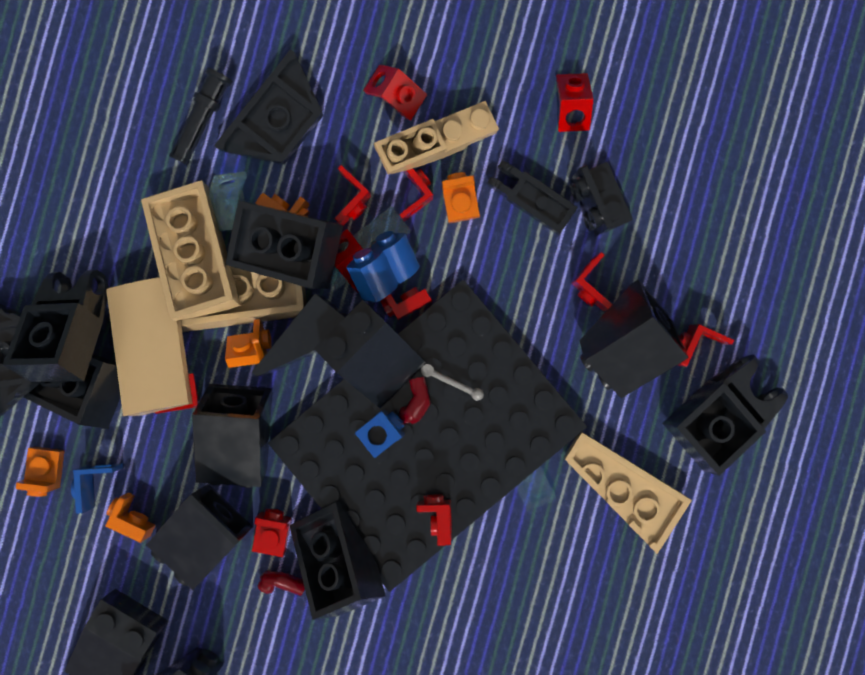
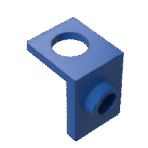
[355,409,405,458]
[71,463,123,514]

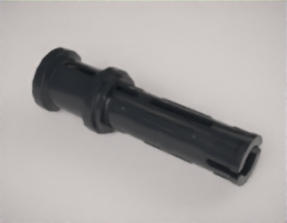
[169,67,233,165]

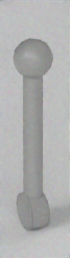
[421,364,484,401]

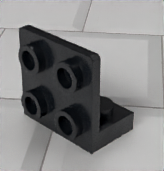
[569,161,633,236]

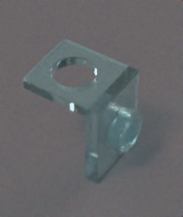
[209,171,247,231]

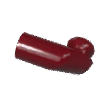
[399,376,430,424]
[257,570,305,596]

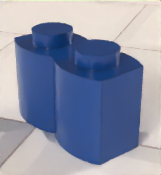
[346,231,420,302]

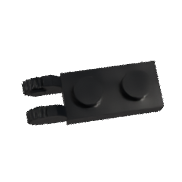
[487,160,578,235]

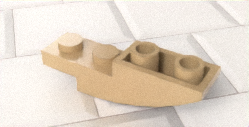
[373,101,499,175]

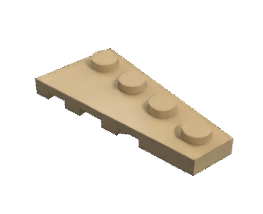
[564,432,692,554]

